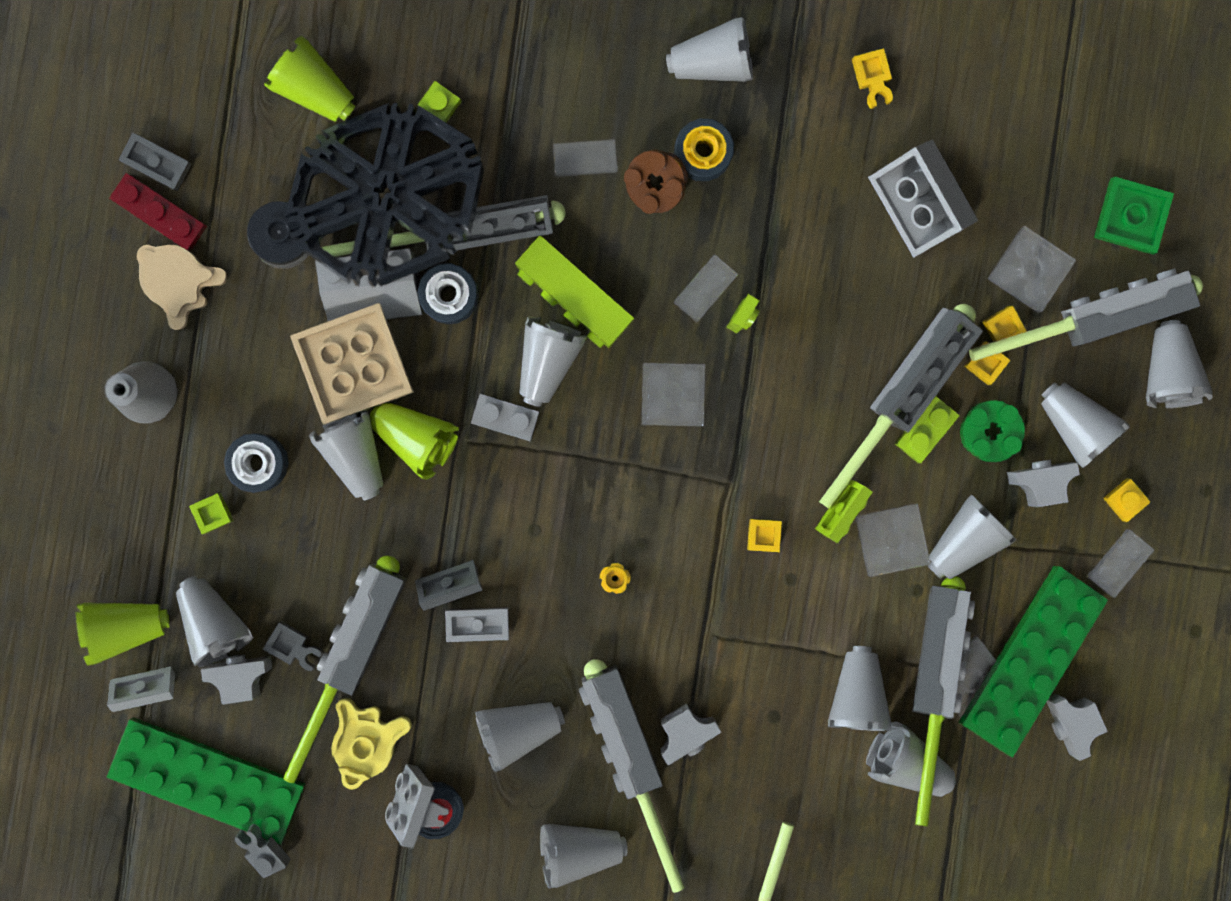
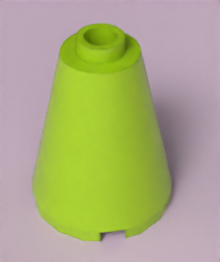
[264,36,356,122]
[370,402,459,480]
[76,602,170,665]

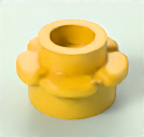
[600,563,630,594]

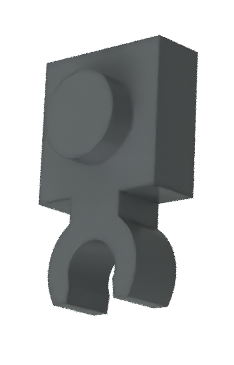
[263,621,324,671]
[235,823,291,878]

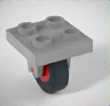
[385,764,464,848]

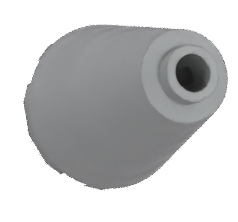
[666,17,753,82]
[519,316,587,407]
[1146,320,1213,408]
[105,362,178,423]
[1041,382,1130,468]
[309,410,383,500]
[928,494,1017,579]
[176,576,253,667]
[828,646,892,731]
[475,702,565,772]
[866,721,956,797]
[540,824,627,889]

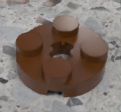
[624,149,688,214]

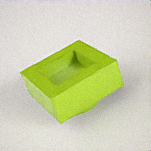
[417,81,461,123]
[189,493,233,534]

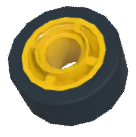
[674,118,734,181]

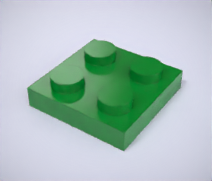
[1094,177,1174,255]

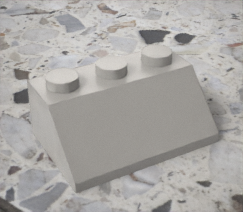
[868,139,978,258]
[316,249,422,321]

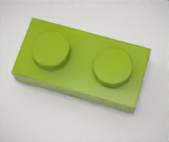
[726,294,760,333]
[895,396,960,463]
[815,479,872,544]

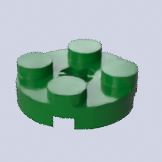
[960,400,1025,462]

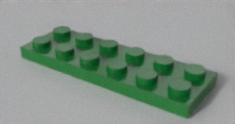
[958,566,1108,758]
[106,717,306,845]

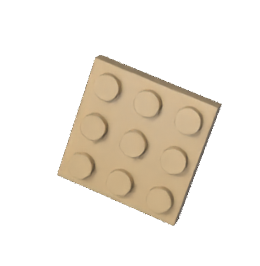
[290,303,414,425]

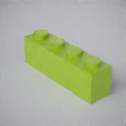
[515,236,634,348]

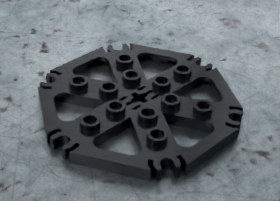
[285,103,484,287]

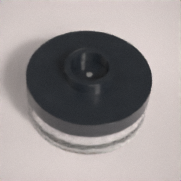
[247,201,309,269]

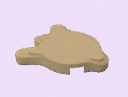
[136,245,228,330]

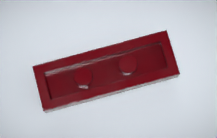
[109,173,207,252]

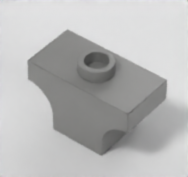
[1007,460,1080,507]
[201,655,272,705]
[1047,694,1108,761]
[660,703,722,765]

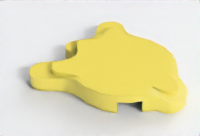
[331,698,412,789]

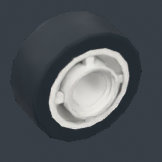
[418,263,479,324]
[224,433,289,493]

